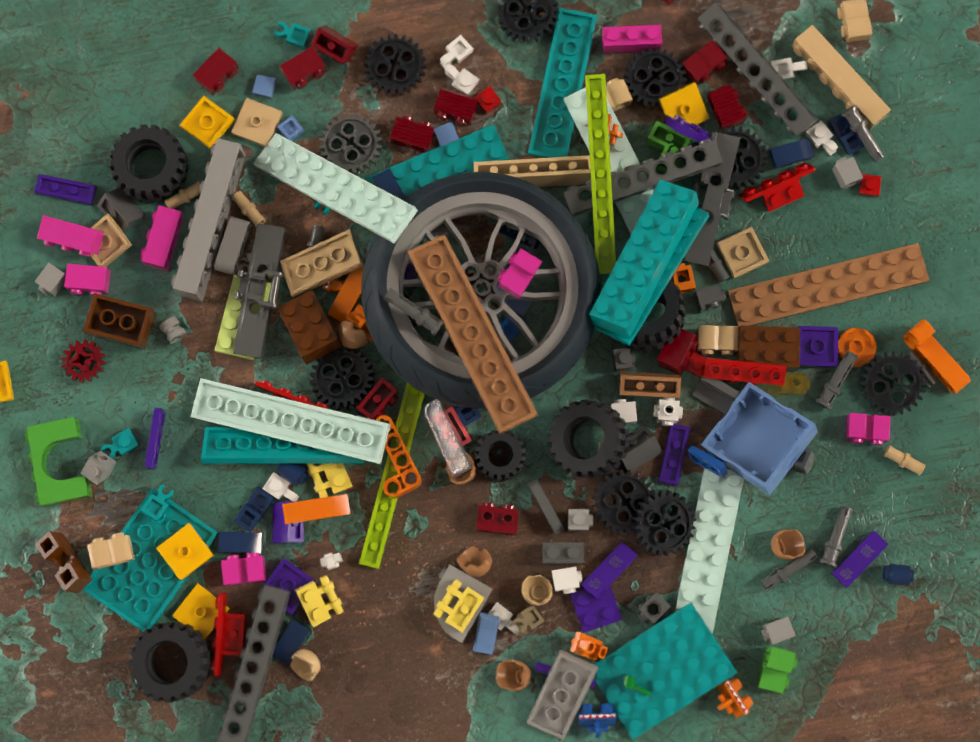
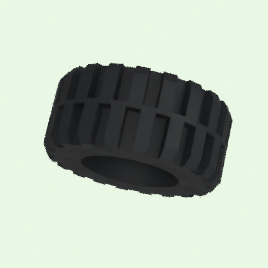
[109,124,188,203]
[624,279,686,352]
[548,400,630,478]
[129,622,212,702]

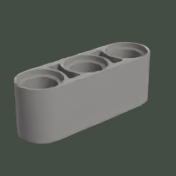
[214,217,251,276]

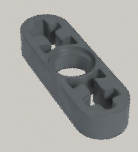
[527,479,564,535]

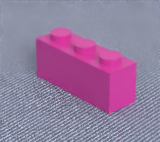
[602,25,662,54]
[140,205,185,271]
[37,215,104,257]

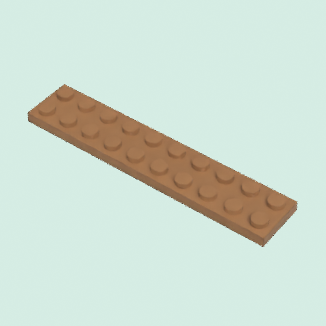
[408,234,538,434]
[727,243,930,327]

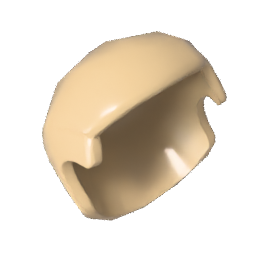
[521,575,553,606]
[290,649,320,681]

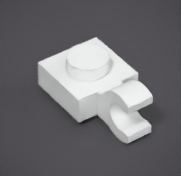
[440,35,473,69]
[771,58,807,79]
[444,64,479,96]
[805,120,838,156]
[262,472,300,502]
[320,552,343,570]
[488,602,519,634]

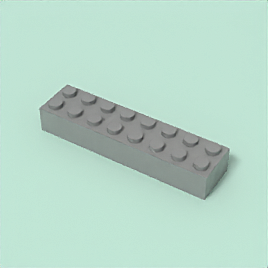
[171,138,246,302]

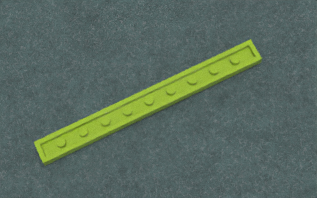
[585,74,616,275]
[359,383,425,569]

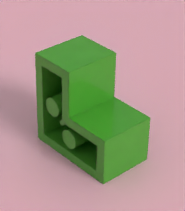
[647,120,692,174]
[756,646,798,694]

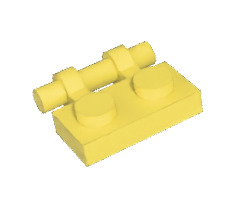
[306,463,353,498]
[295,575,344,627]
[433,579,485,633]

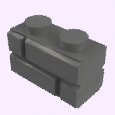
[542,542,584,564]

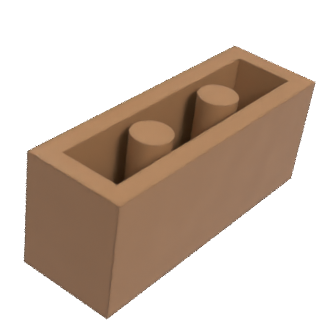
[617,371,681,398]

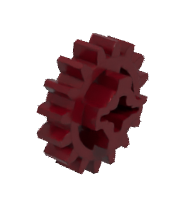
[61,339,106,383]

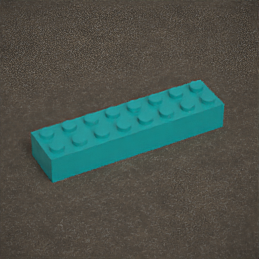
[589,179,699,339]

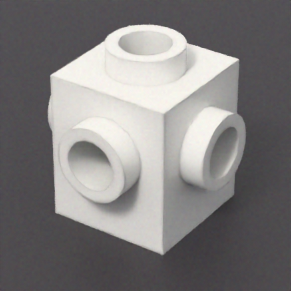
[653,397,683,426]

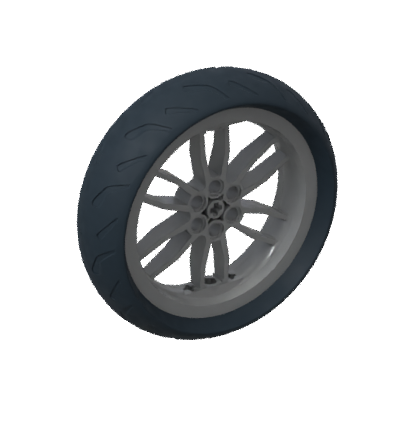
[361,172,601,409]

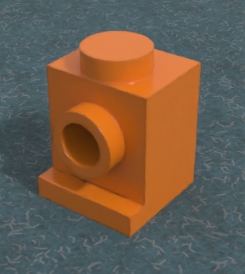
[671,263,696,294]

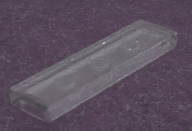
[421,399,472,477]

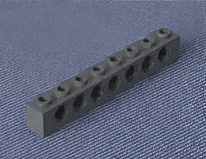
[698,3,818,136]
[564,139,723,217]
[216,584,291,742]

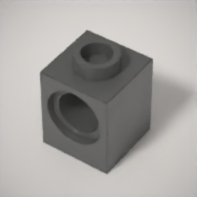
[790,448,815,476]
[638,592,671,624]

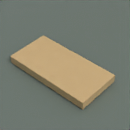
[280,229,364,298]

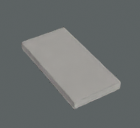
[526,650,598,740]

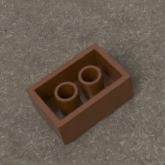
[277,290,342,365]
[83,293,156,350]
[736,325,800,371]

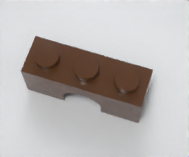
[35,531,93,593]

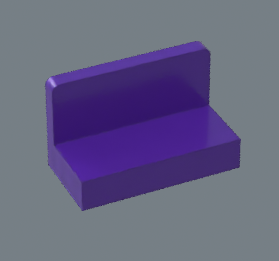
[273,501,304,543]

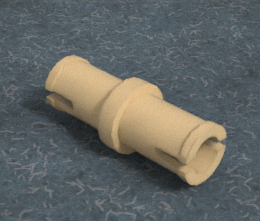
[164,181,201,209]
[232,191,266,228]
[884,445,926,476]

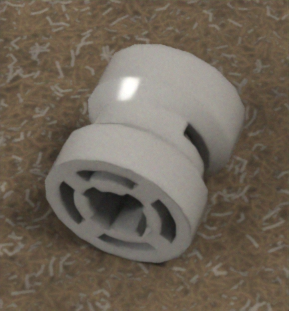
[159,316,187,344]

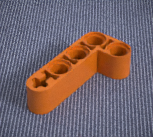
[903,319,971,394]
[375,415,422,499]

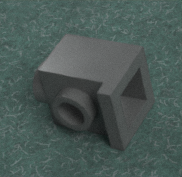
[694,285,726,314]
[612,347,635,373]

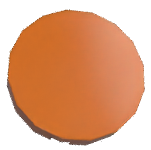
[838,328,877,367]

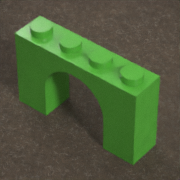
[25,417,92,507]

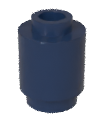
[277,463,308,487]
[883,564,914,586]

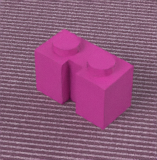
[497,249,542,299]
[64,264,111,296]
[845,413,891,446]
[221,552,267,586]

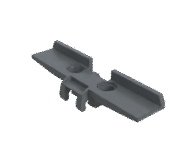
[682,131,740,267]
[233,223,286,358]

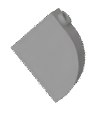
[434,565,492,643]

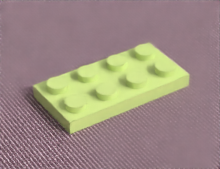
[214,275,271,361]

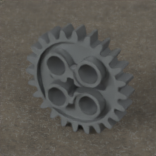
[319,113,383,175]

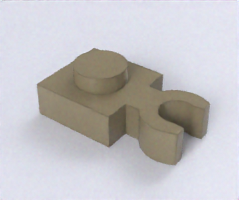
[509,605,544,636]

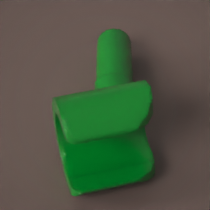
[623,675,651,696]

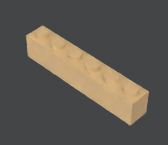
[792,25,891,130]
[474,155,591,187]

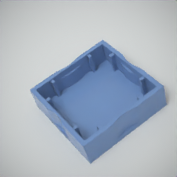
[701,382,818,496]

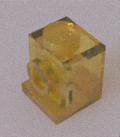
[780,372,810,395]

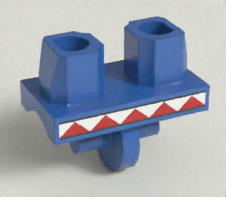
[578,703,616,738]

